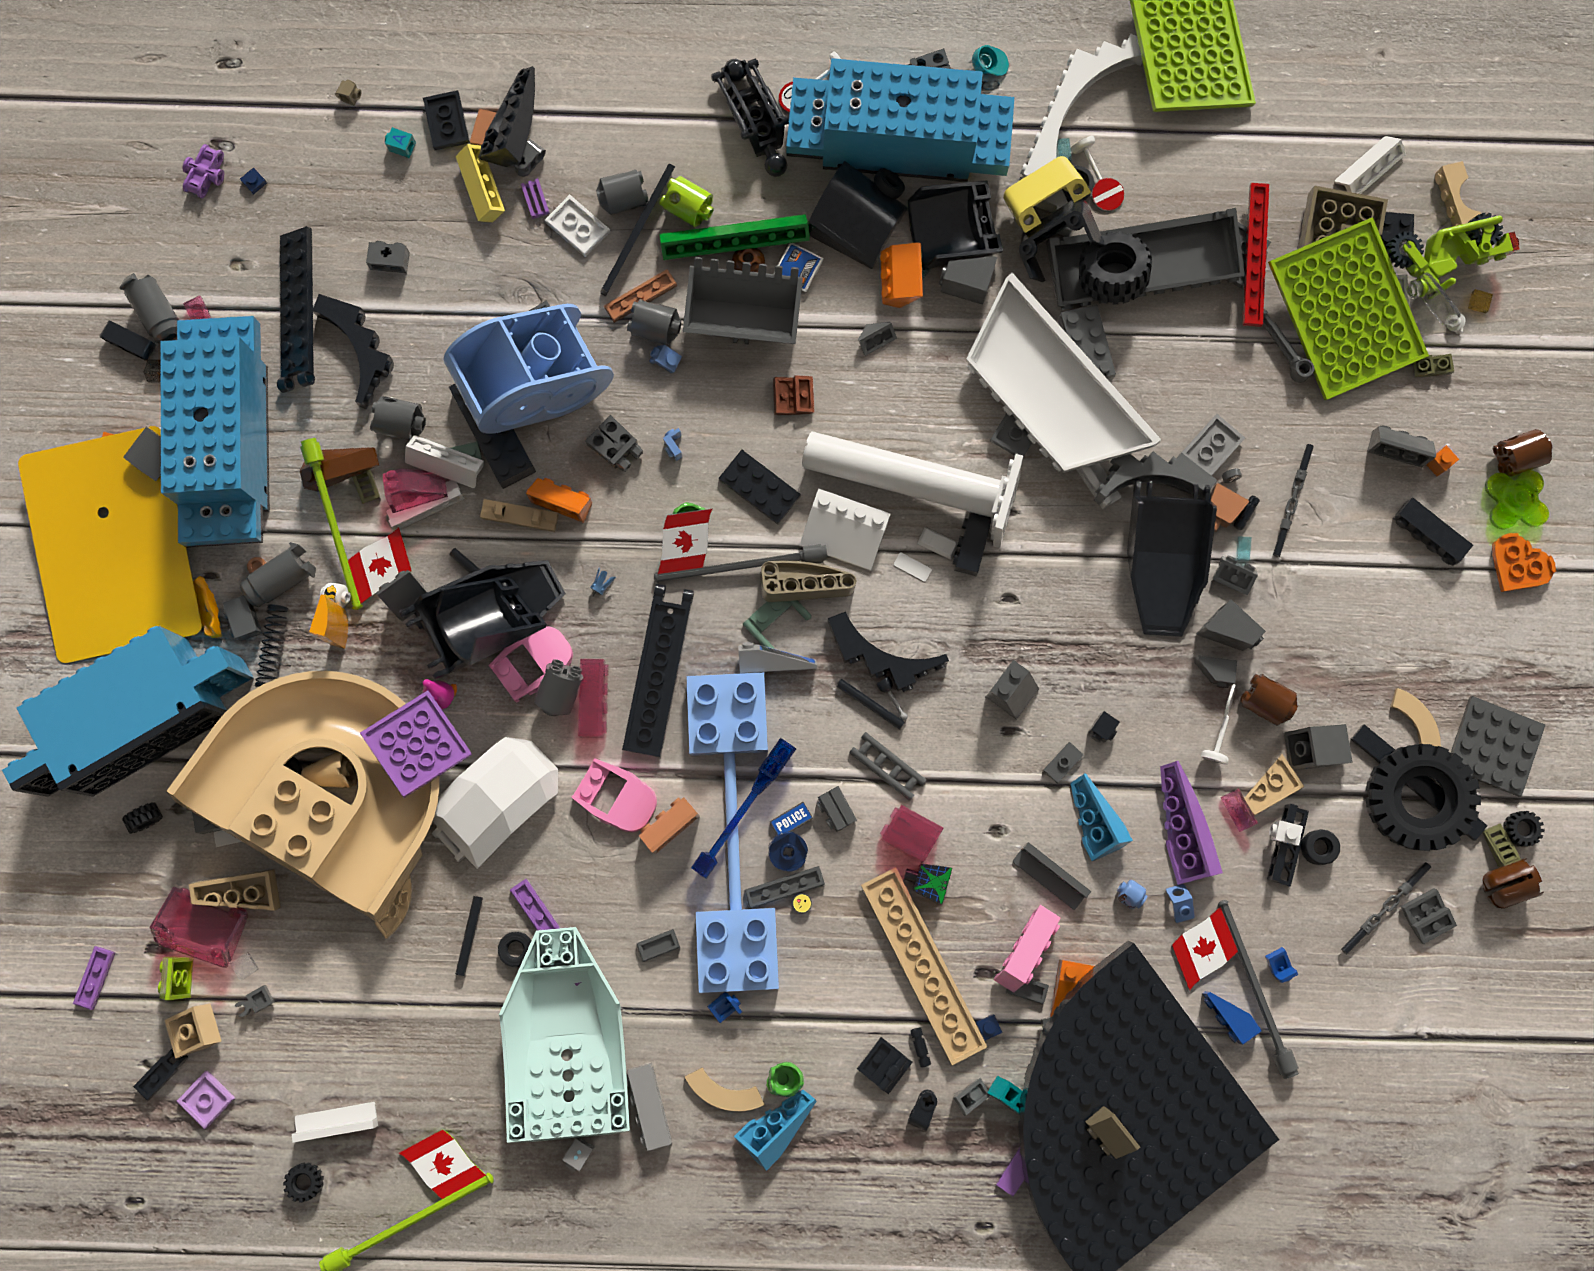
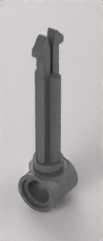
[1263,309,1314,383]

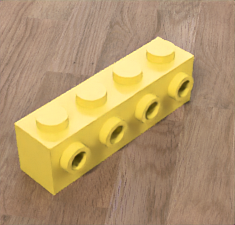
[456,144,505,222]

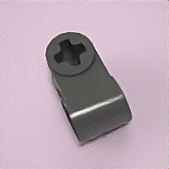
[514,139,546,177]

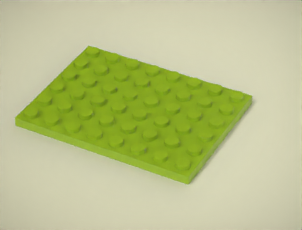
[1130,0,1256,112]
[1268,217,1429,400]

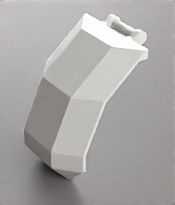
[432,737,558,869]

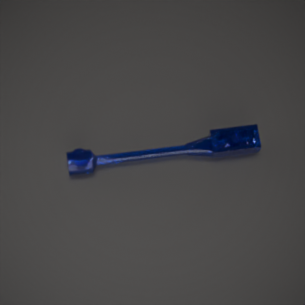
[691,737,797,879]

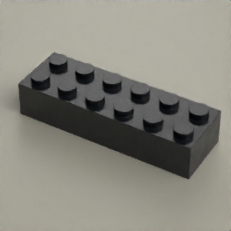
[449,384,536,489]

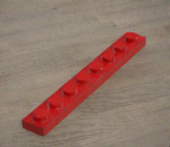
[1242,183,1270,327]

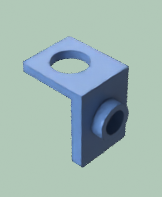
[1166,884,1195,923]

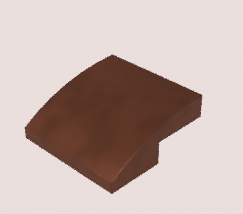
[773,375,814,415]

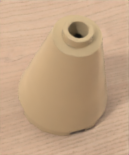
[301,752,358,788]

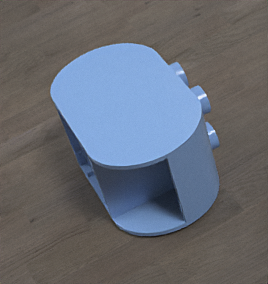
[443,304,614,434]

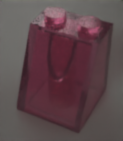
[880,805,943,863]

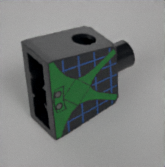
[903,864,953,905]

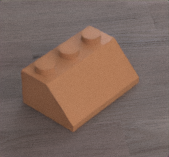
[639,797,700,855]

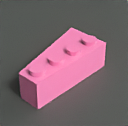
[994,905,1060,992]

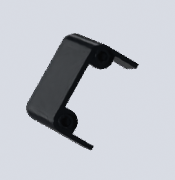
[1019,199,1105,282]

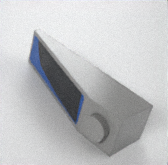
[739,642,817,673]

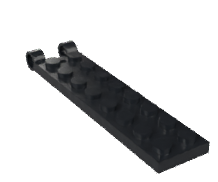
[277,226,315,393]
[622,584,694,758]

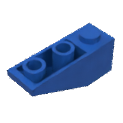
[1202,991,1262,1045]

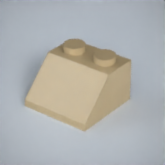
[165,1003,222,1059]

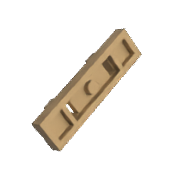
[480,499,559,532]

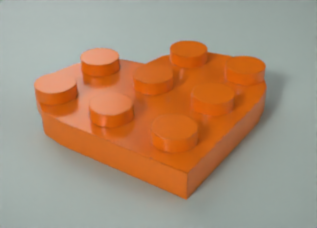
[1492,533,1556,592]

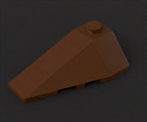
[300,447,380,492]

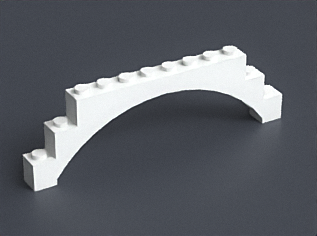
[1020,34,1142,237]

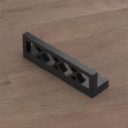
[1267,804,1309,887]

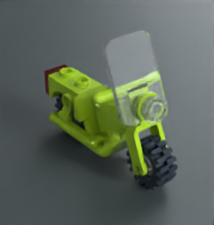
[1386,212,1520,326]

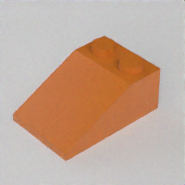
[1050,960,1095,1017]

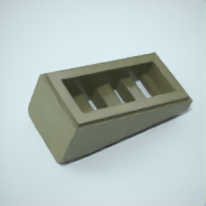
[352,469,381,504]
[1482,824,1521,867]

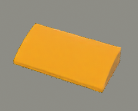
[309,594,348,649]

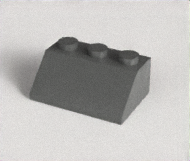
[1367,425,1436,468]

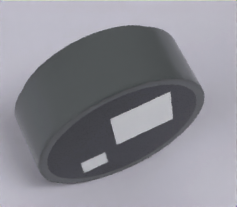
[1222,468,1242,483]

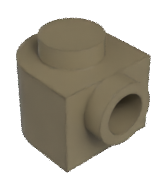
[335,80,362,106]

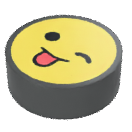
[792,893,812,913]

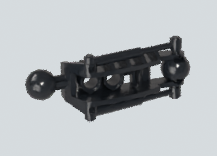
[711,58,789,177]

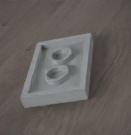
[1181,414,1245,476]

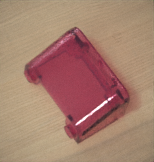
[149,887,248,968]

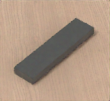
[745,866,825,909]

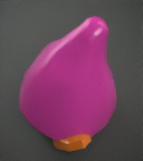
[422,679,457,710]

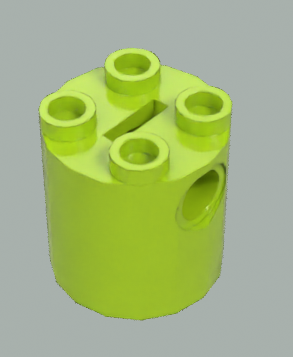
[659,176,714,227]

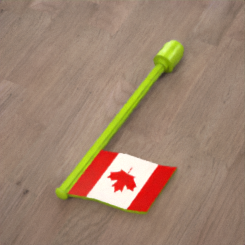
[300,438,412,610]
[319,1129,494,1271]

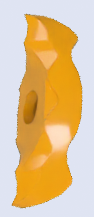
[193,576,222,638]

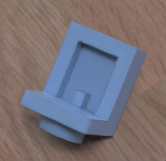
[649,345,682,373]
[663,428,682,461]

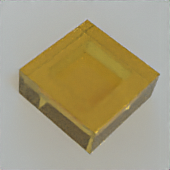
[1468,289,1493,314]

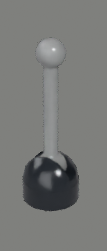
[876,677,908,721]

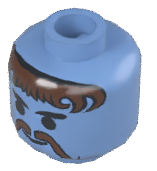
[1117,880,1148,909]

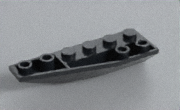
[478,66,535,167]

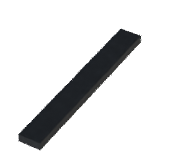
[600,164,675,296]
[1351,724,1488,841]

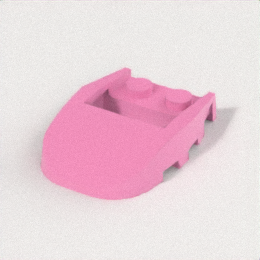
[489,626,573,703]
[572,758,657,832]

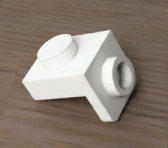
[1269,820,1303,846]

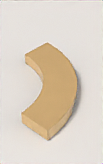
[1391,688,1441,746]
[375,875,412,939]
[685,1067,765,1111]

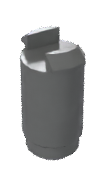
[120,273,179,344]
[240,542,316,607]

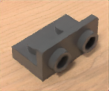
[1212,555,1258,595]

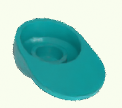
[972,45,1009,76]

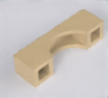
[1435,161,1481,227]

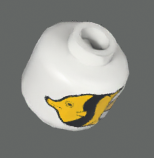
[320,583,351,608]

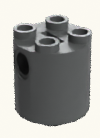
[596,169,649,215]
[627,299,681,345]
[370,396,426,440]
[534,659,583,716]

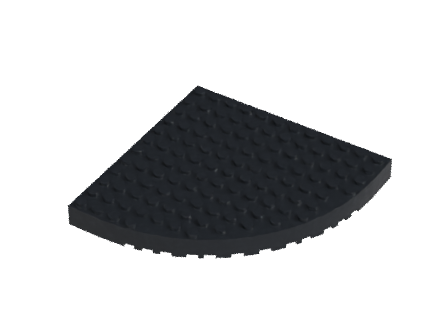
[1018,941,1280,1271]

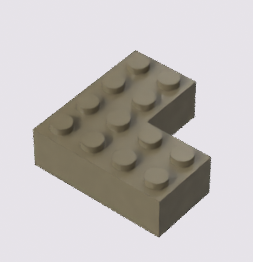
[1298,186,1388,249]

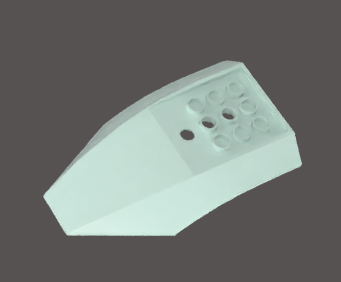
[499,927,630,1143]

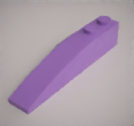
[1160,761,1223,885]

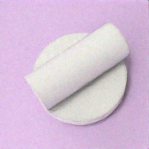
[1446,313,1465,334]

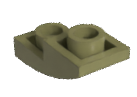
[1413,353,1454,377]

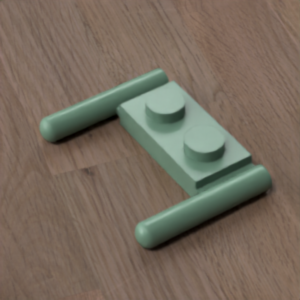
[743,588,812,649]

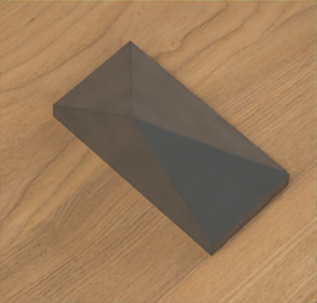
[858,322,897,356]

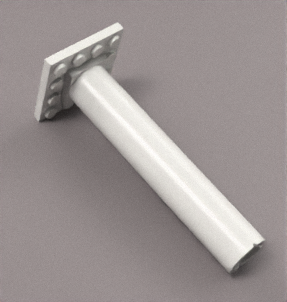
[802,432,1023,548]

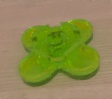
[1485,470,1549,530]

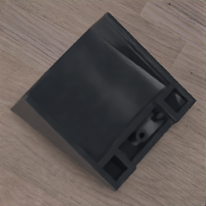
[808,161,908,269]
[908,180,1003,270]
[435,576,547,665]

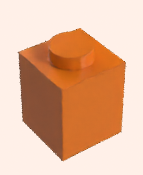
[1426,445,1459,477]

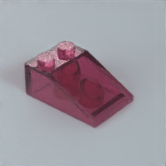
[382,468,448,513]

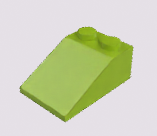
[158,957,194,1000]

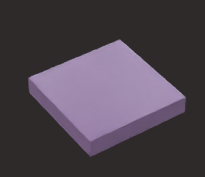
[176,1070,235,1129]

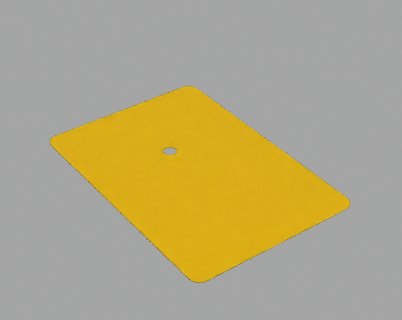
[18,426,202,663]

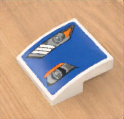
[774,243,824,292]

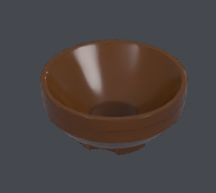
[732,248,765,273]

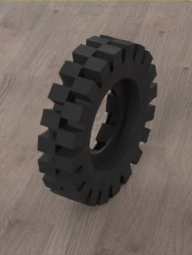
[1365,744,1481,851]

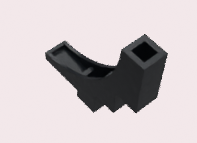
[313,294,394,409]
[827,611,949,693]

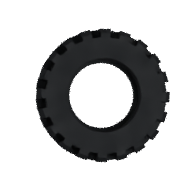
[1079,231,1152,305]

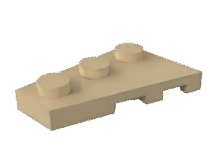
[1242,754,1304,817]

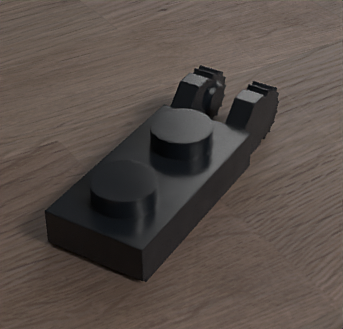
[133,1048,188,1101]

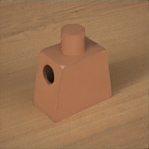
[1211,483,1249,532]

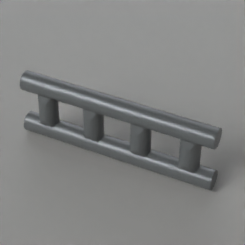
[849,732,926,801]

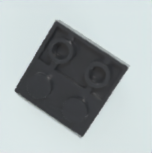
[857,1037,913,1095]

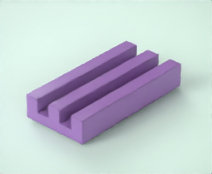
[521,178,550,219]

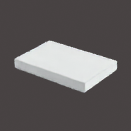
[545,194,610,257]

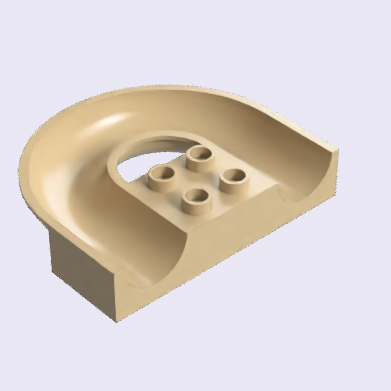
[166,671,440,922]

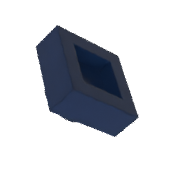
[240,167,267,195]
[976,1014,1002,1041]

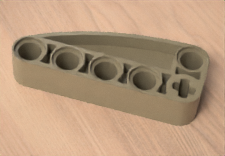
[760,561,857,602]

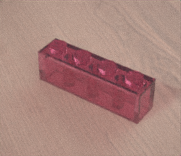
[578,659,609,738]

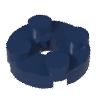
[768,831,808,872]

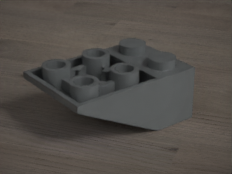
[376,570,428,622]

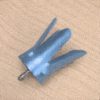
[590,568,616,597]

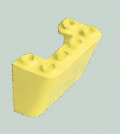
[1003,156,1091,233]

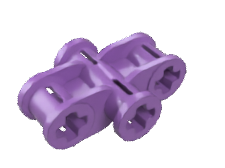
[182,144,224,198]

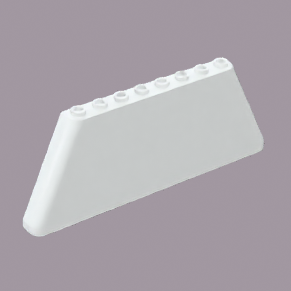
[967,273,1161,473]

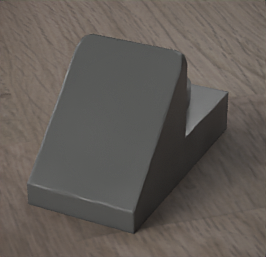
[953,1078,991,1116]

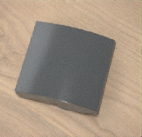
[123,426,161,481]
[1400,888,1457,944]

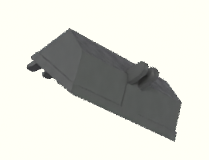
[683,257,803,345]

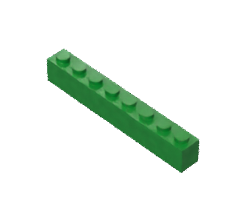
[660,214,810,260]

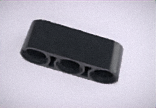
[99,320,156,361]

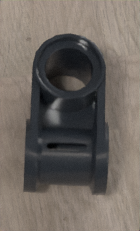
[907,1089,938,1131]

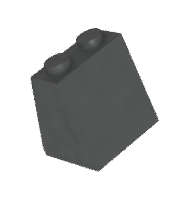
[939,256,997,305]
[1196,600,1266,651]
[986,660,1039,720]
[1284,724,1353,771]

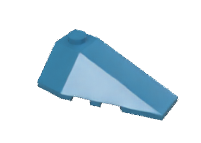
[1070,774,1133,861]
[734,1090,817,1171]

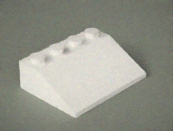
[799,489,890,571]

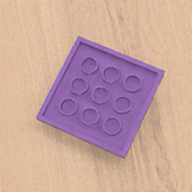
[360,691,472,798]

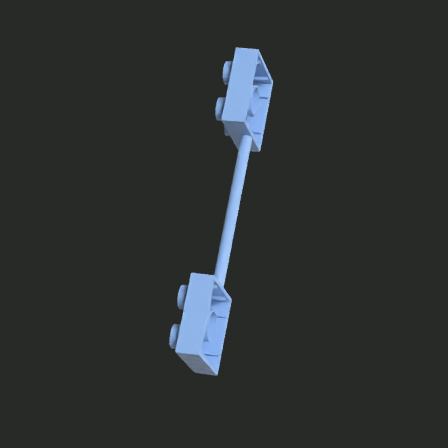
[687,672,779,993]

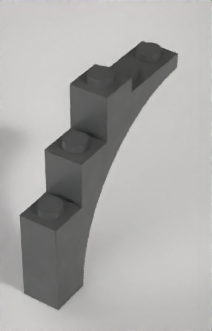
[1094,451,1217,505]

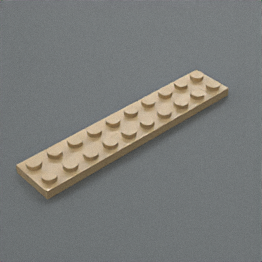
[861,867,987,1065]

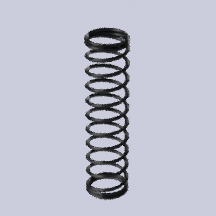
[254,604,288,687]

